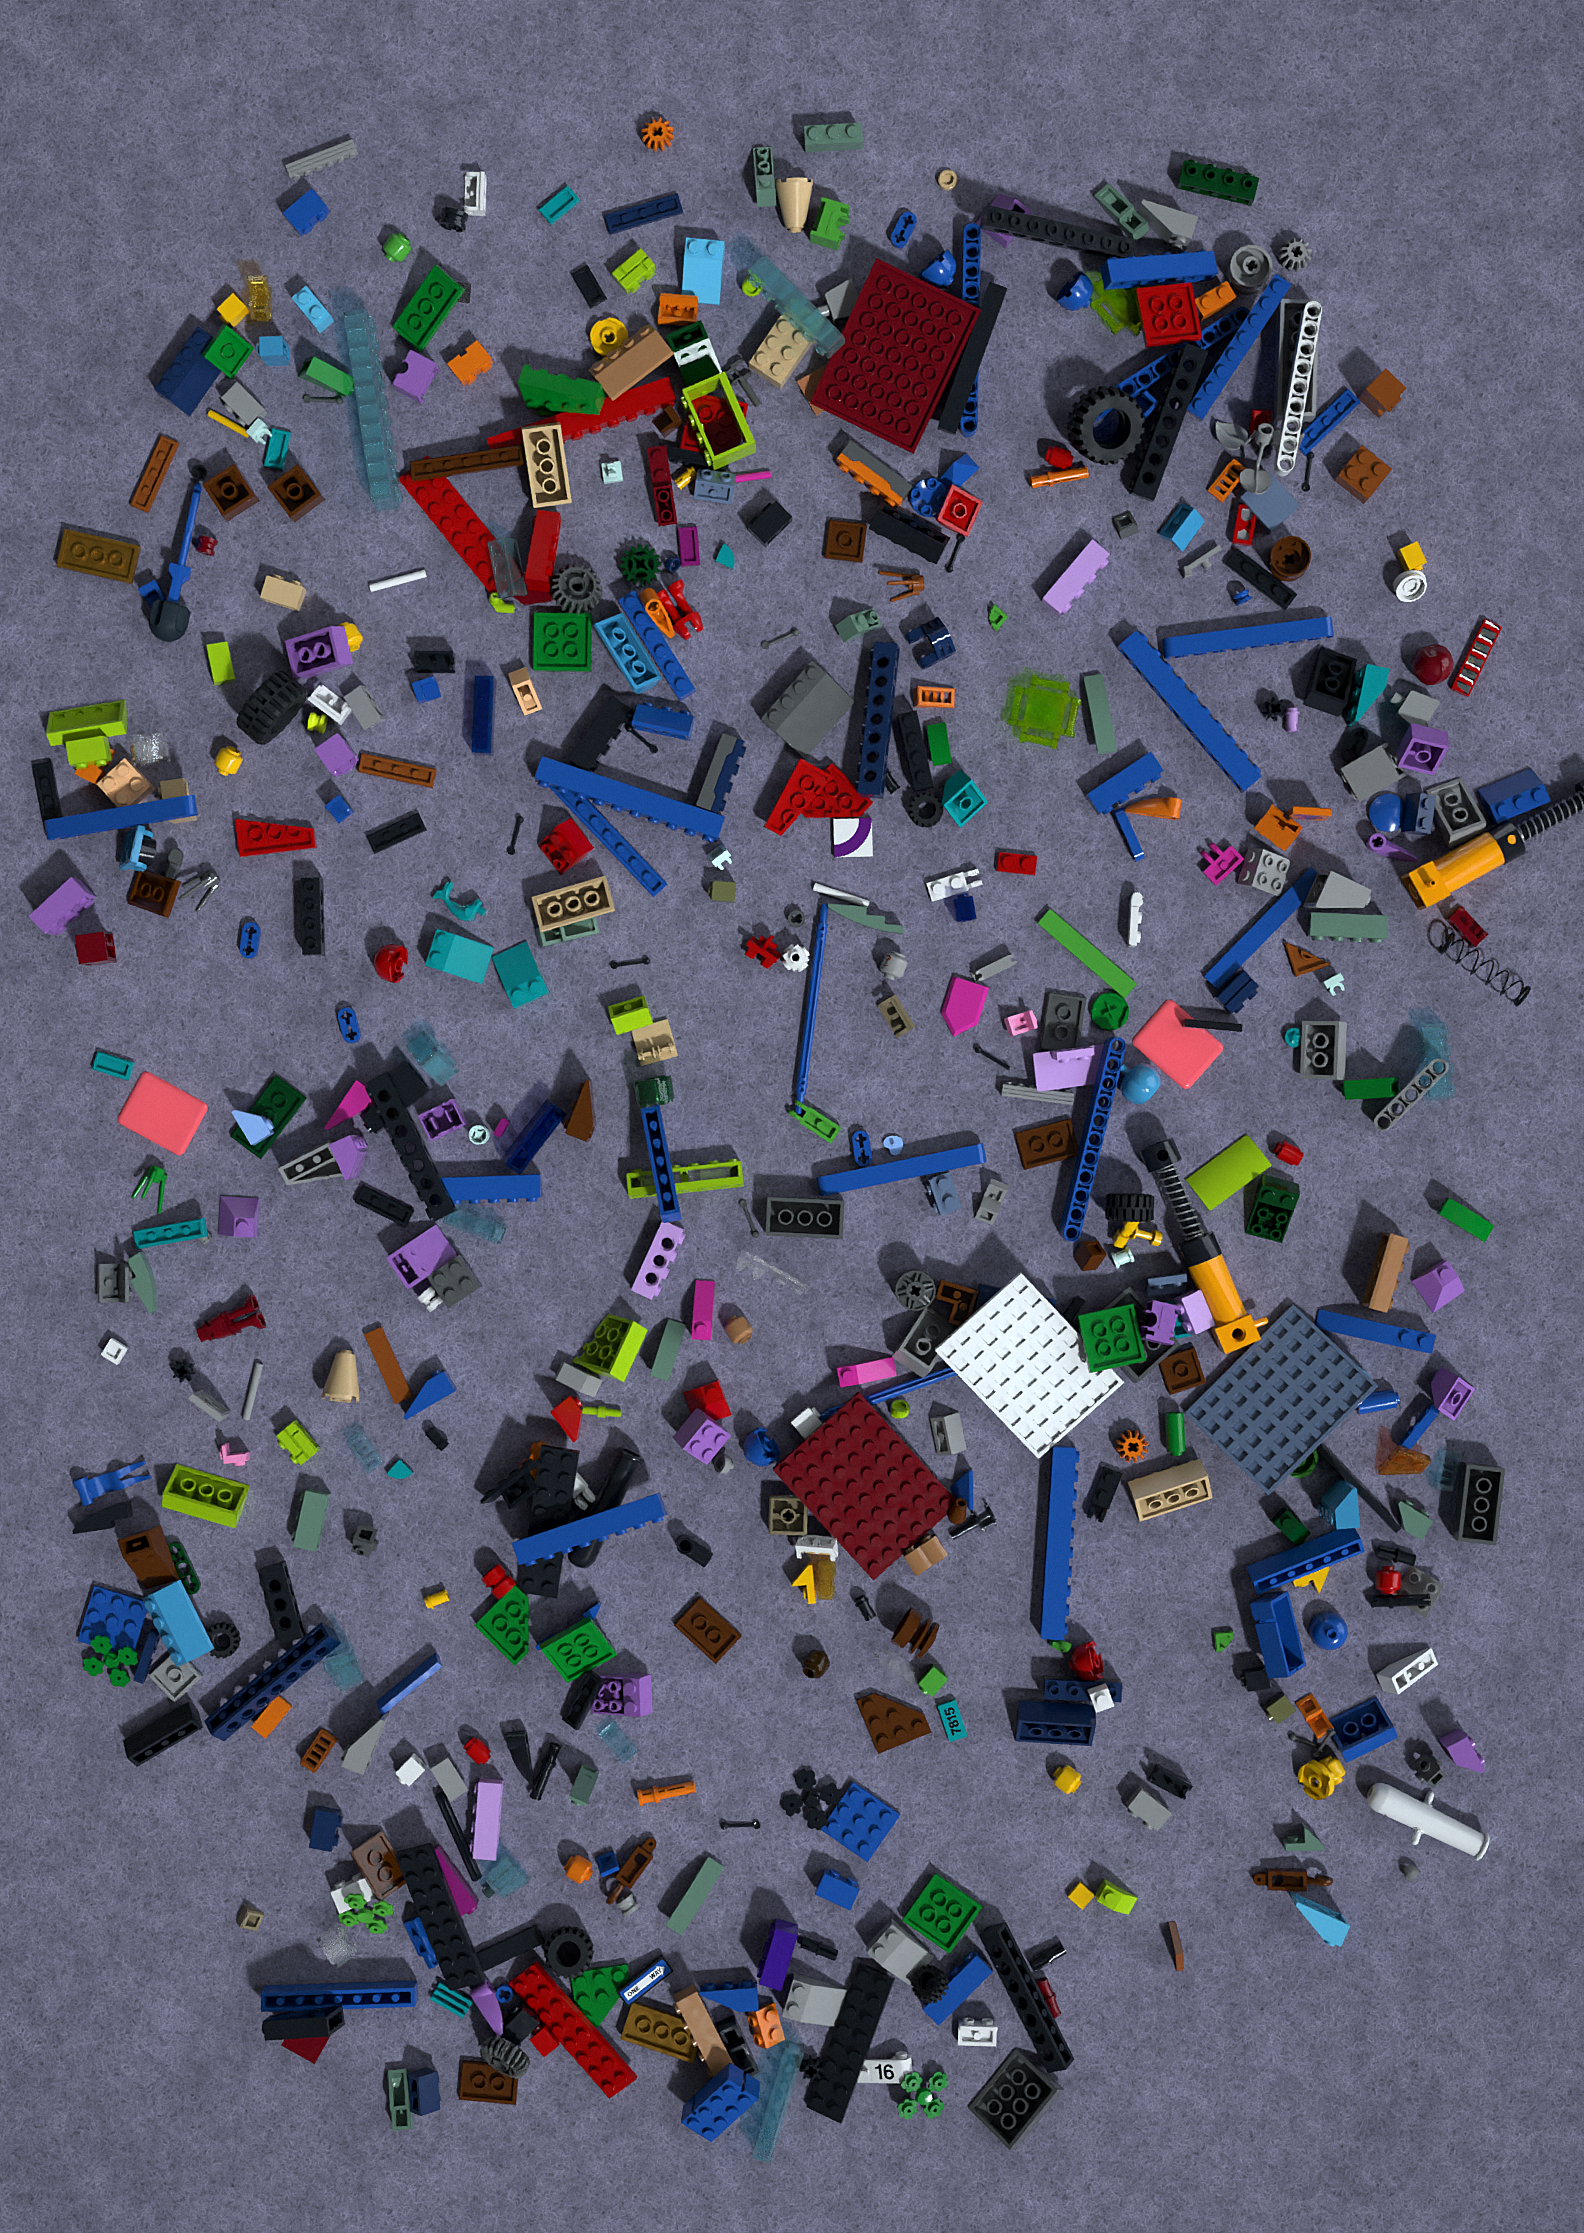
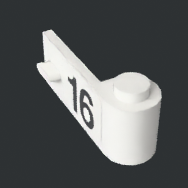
[857,2051,913,2083]

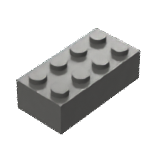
[766,1196,844,1239]
[1453,1461,1505,1545]

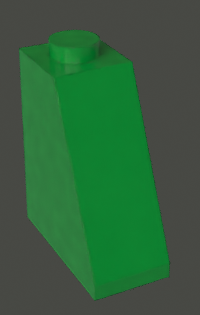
[298,356,356,397]
[1341,1077,1399,1100]

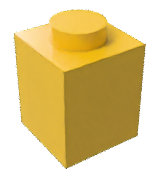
[217,293,250,328]
[1396,541,1427,571]

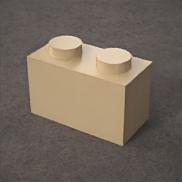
[260,574,306,612]

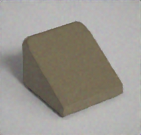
[236,1905,265,1931]

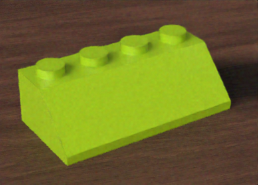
[162,1464,250,1528]

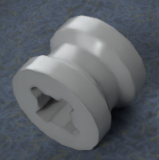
[615,1893,639,1917]

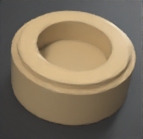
[938,170,957,191]

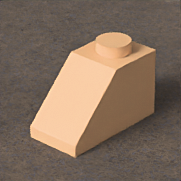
[508,667,542,716]

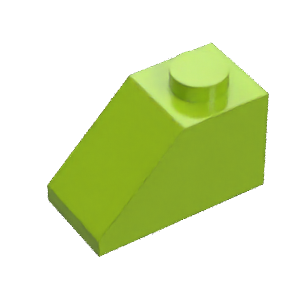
[1095,1879,1138,1915]

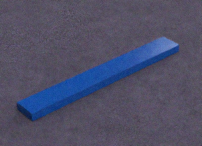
[549,786,668,897]
[1203,867,1318,990]

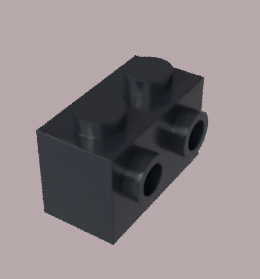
[749,501,792,548]
[500,2000,540,2046]

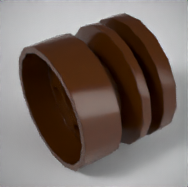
[1268,536,1311,582]
[891,1607,940,1659]

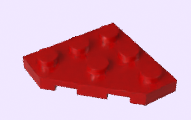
[801,763,873,818]

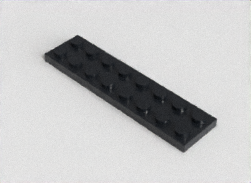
[519,1444,580,1598]
[395,1842,486,1991]
[806,1962,895,2124]

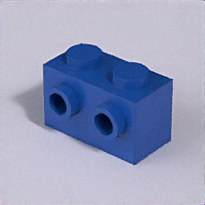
[283,188,330,236]
[815,1869,860,1910]

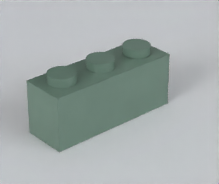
[804,123,863,152]
[291,1488,331,1552]

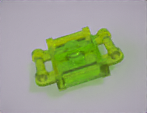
[1090,278,1161,337]
[1007,674,1082,750]

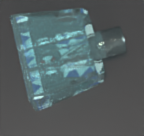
[482,1851,530,1899]

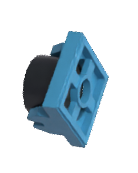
[119,825,157,872]

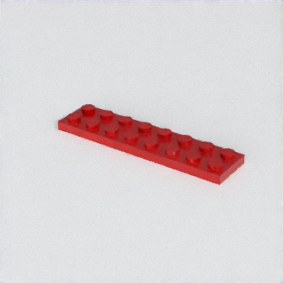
[398,455,524,598]
[509,1961,638,2099]

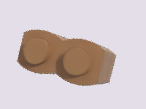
[903,1534,948,1576]

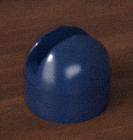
[664,555,681,572]

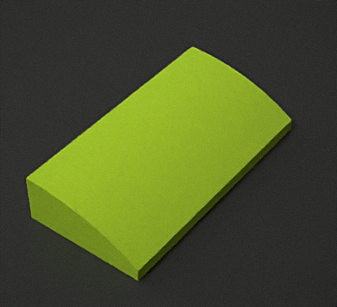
[46,700,127,746]
[1186,1134,1272,1211]

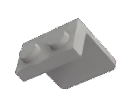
[1237,847,1290,896]

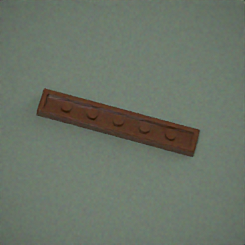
[409,445,526,482]

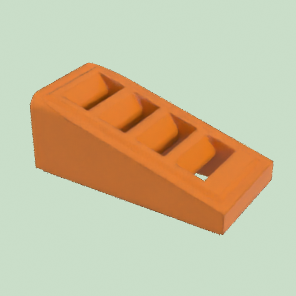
[1207,458,1247,503]
[914,686,955,708]

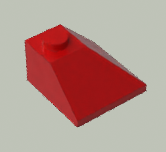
[683,1379,732,1421]
[550,1394,583,1443]

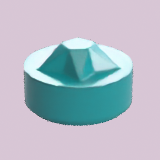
[1284,1028,1302,1047]

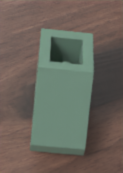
[835,608,882,643]
[1395,1498,1433,1541]

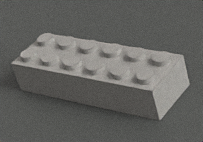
[1273,299,1320,422]

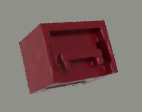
[75,932,117,966]
[281,2035,331,2064]

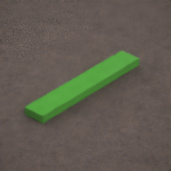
[1037,909,1137,998]

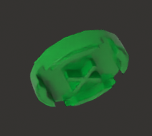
[1091,992,1129,1031]

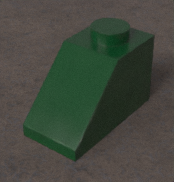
[1270,1507,1311,1546]

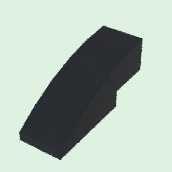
[72,1501,133,1534]
[717,2015,759,2080]

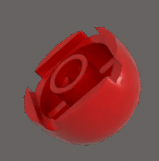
[372,944,408,983]
[1069,1641,1104,1681]

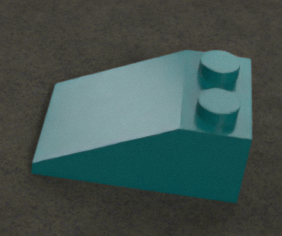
[425,929,494,984]
[492,941,550,1009]

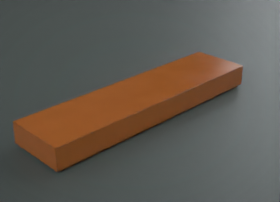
[130,435,179,514]
[358,753,437,788]
[364,1326,413,1404]

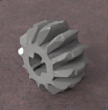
[1279,237,1312,272]

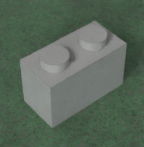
[221,382,268,428]
[1126,1786,1172,1831]

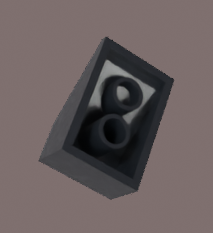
[1303,647,1357,717]

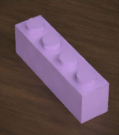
[1041,539,1110,616]
[470,1778,503,1861]

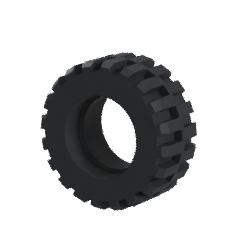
[1067,386,1145,465]
[236,671,308,745]

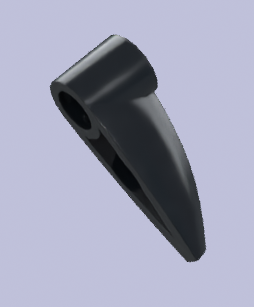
[506,1730,534,1784]

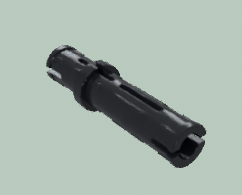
[1370,1593,1431,1609]
[529,1742,561,1801]

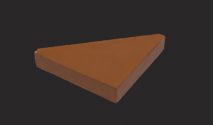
[1284,942,1330,977]
[1168,1921,1184,1971]

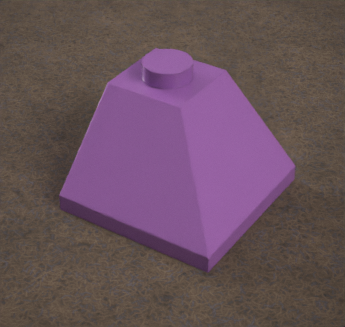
[218,1196,259,1238]
[1411,1259,1465,1313]
[1431,1367,1475,1421]

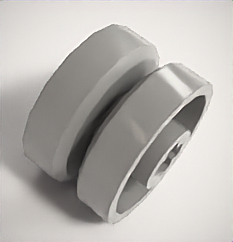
[1226,245,1272,295]

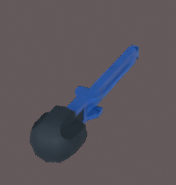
[149,483,202,642]

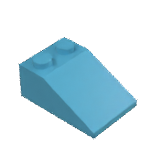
[682,238,725,305]
[1289,1892,1350,1947]

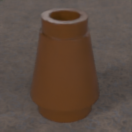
[947,1498,967,1525]

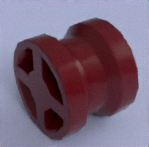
[195,535,218,556]

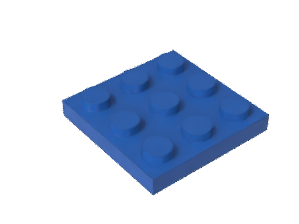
[77,1585,148,1653]
[821,1781,900,1862]

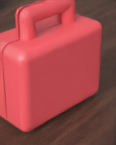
[1132,999,1223,1089]
[117,1071,208,1155]

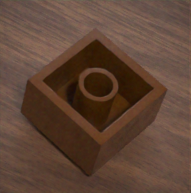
[202,464,260,522]
[267,464,325,523]

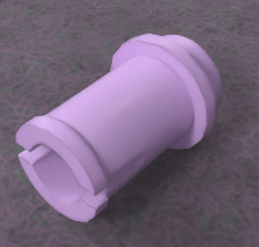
[1284,708,1300,732]

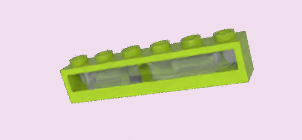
[626,1159,744,1199]

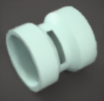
[469,1125,490,1144]

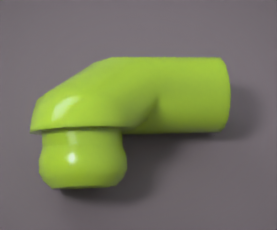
[489,592,515,614]

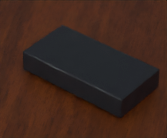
[571,265,607,309]

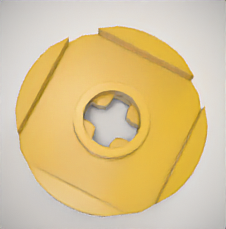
[590,318,628,357]
[1298,1760,1335,1800]

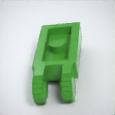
[787,1100,841,1144]

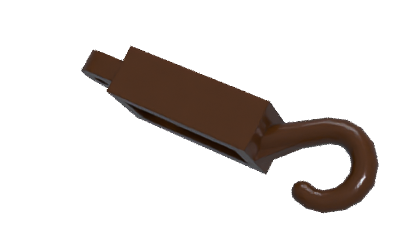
[606,1837,657,1905]
[1253,1868,1333,1891]

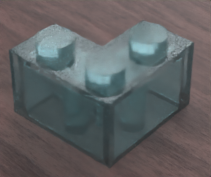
[406,1031,459,1087]
[323,1644,365,1691]

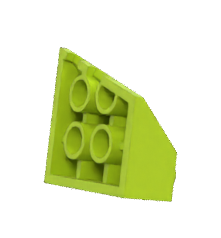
[572,1314,648,1382]

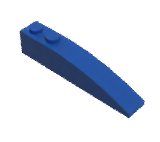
[1315,1309,1436,1354]

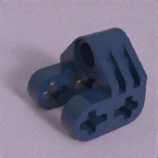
[905,617,956,670]

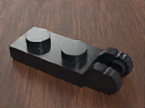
[1087,1466,1122,1523]

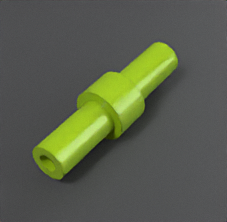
[582,1406,621,1418]

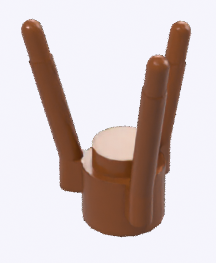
[878,571,925,602]

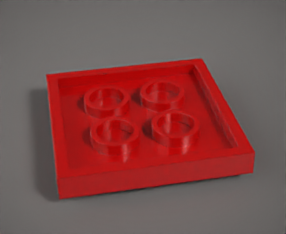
[1134,282,1202,347]
[680,395,748,462]

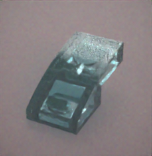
[598,1721,639,1764]

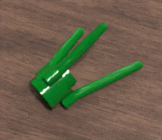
[132,1165,168,1214]

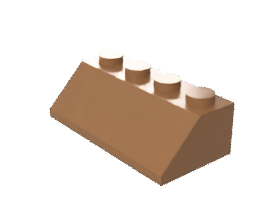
[588,324,674,401]
[1361,1232,1410,1313]

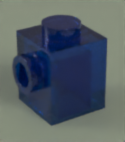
[953,893,977,923]

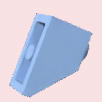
[232,1110,274,1145]

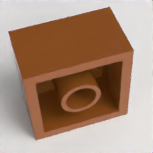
[1334,445,1392,504]

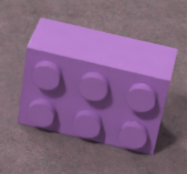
[285,626,353,679]
[29,877,96,935]

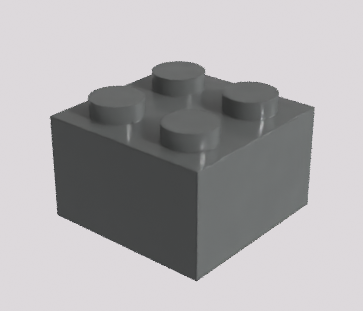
[427,1255,482,1309]

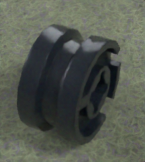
[439,207,468,233]

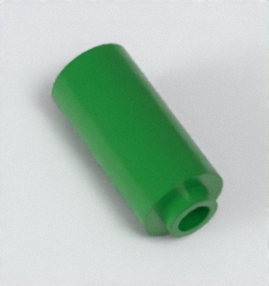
[1164,1412,1186,1456]

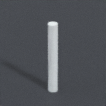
[369,569,427,592]
[813,883,870,908]

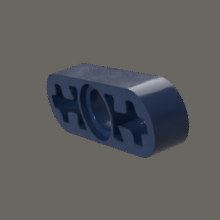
[133,1628,161,1684]

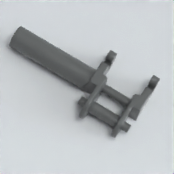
[725,358,762,407]

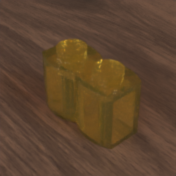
[816,1557,836,1600]

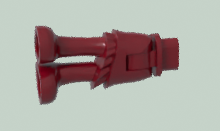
[196,1294,266,1342]

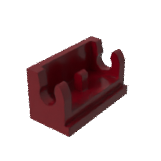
[1446,905,1488,948]

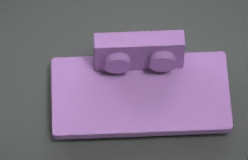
[1032,1044,1110,1092]

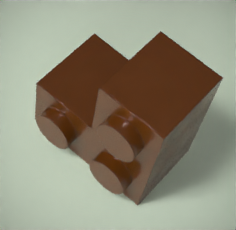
[935,1278,978,1326]

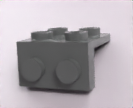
[98,1263,132,1303]

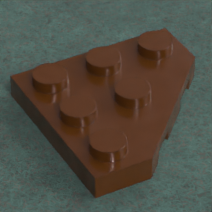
[856,1693,931,1754]

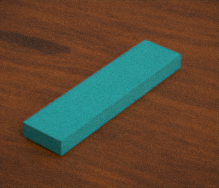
[133,1218,208,1249]

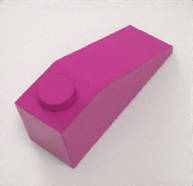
[324,1080,375,1130]
[691,1280,715,1340]
[837,1357,897,1387]

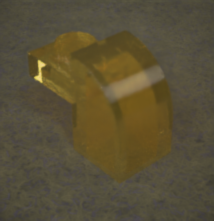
[247,275,272,322]

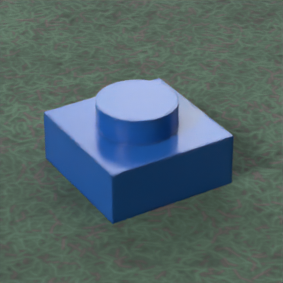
[596,1850,620,1877]

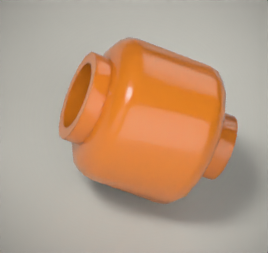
[564,1855,594,1884]

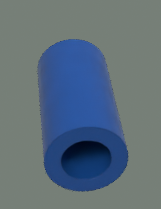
[1356,1389,1400,1415]

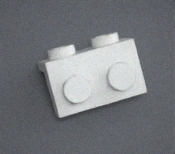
[957,2017,998,2046]

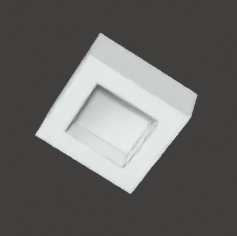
[101,1338,128,1365]

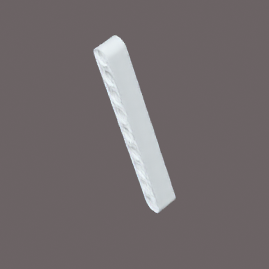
[1274,301,1322,476]

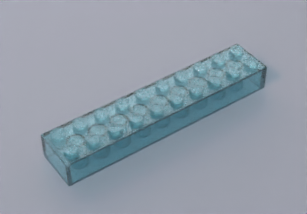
[343,309,403,512]

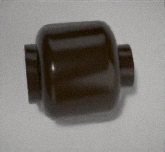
[802,1650,830,1679]

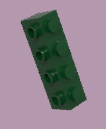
[1177,159,1259,206]

